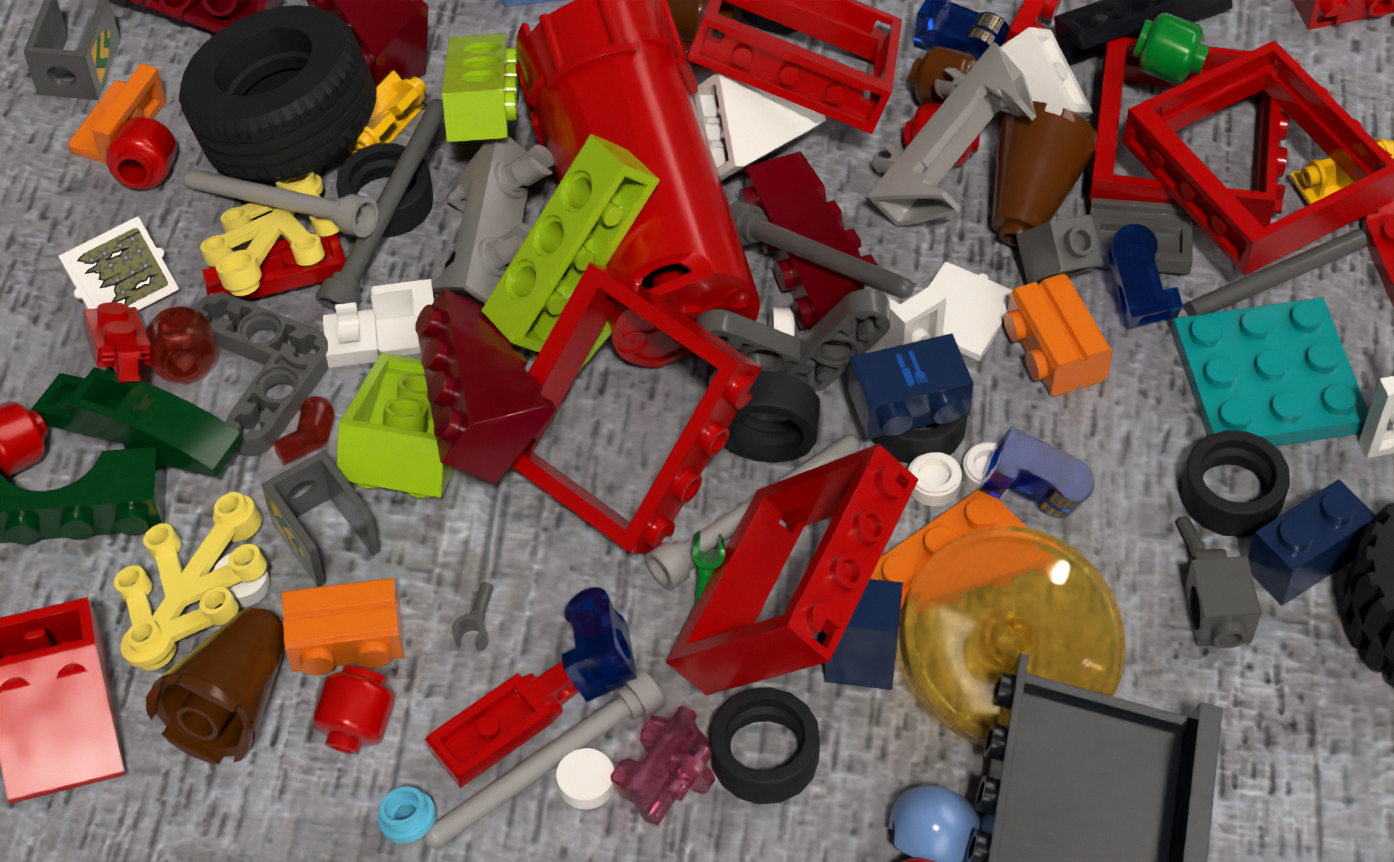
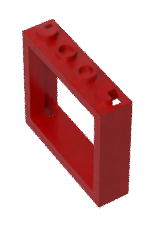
[687,0,902,134]
[1087,37,1289,227]
[1123,40,1394,276]
[511,262,763,553]
[666,444,919,696]

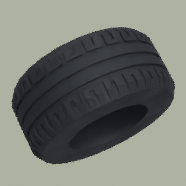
[179,5,377,183]

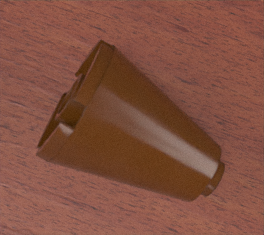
[992,101,1098,247]
[146,608,285,764]

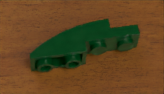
[31,367,244,477]

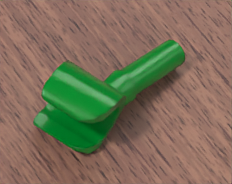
[692,531,725,608]

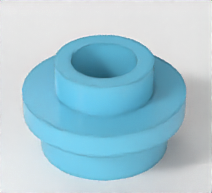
[377,786,436,844]

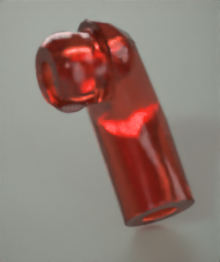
[272,396,335,465]

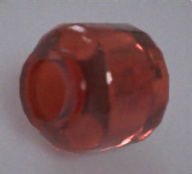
[146,306,215,383]

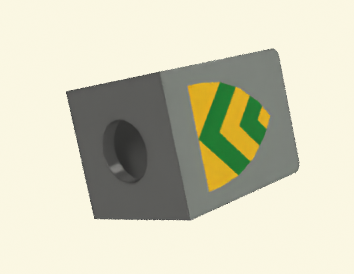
[24,0,120,100]
[261,450,381,587]

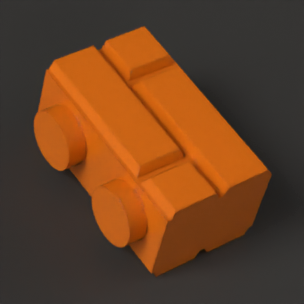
[1004,273,1112,397]
[282,578,404,675]

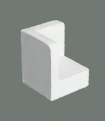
[370,279,435,356]

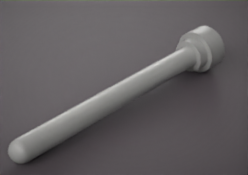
[183,169,379,238]
[645,434,860,591]
[423,668,665,848]

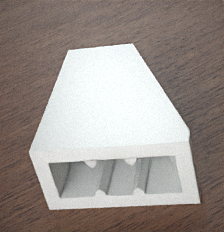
[694,72,826,181]

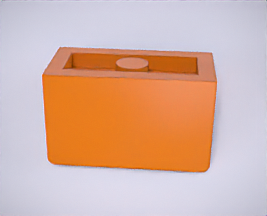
[68,63,167,164]

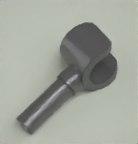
[1177,516,1227,561]
[452,582,494,651]

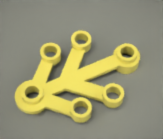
[200,171,340,296]
[114,492,267,671]

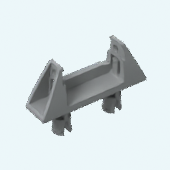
[867,42,1037,226]
[432,136,554,306]

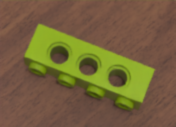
[442,33,518,142]
[481,134,660,352]

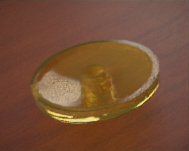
[899,526,1126,747]

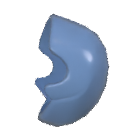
[889,785,980,862]

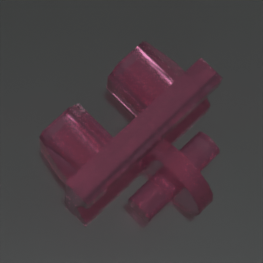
[611,706,715,826]

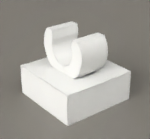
[323,302,379,368]

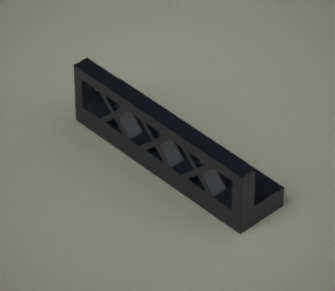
[1054,0,1232,65]

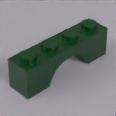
[0,447,167,544]

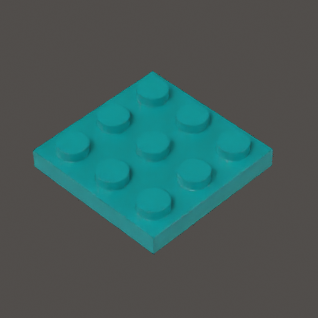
[1171,297,1369,446]

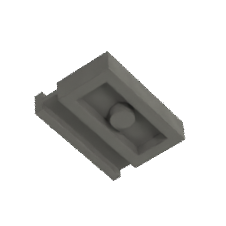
[1089,198,1193,274]

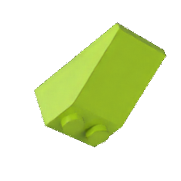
[336,352,455,498]

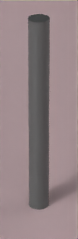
[1185,229,1367,316]

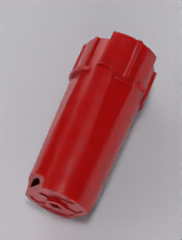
[516,0,760,368]

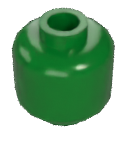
[1132,13,1210,85]

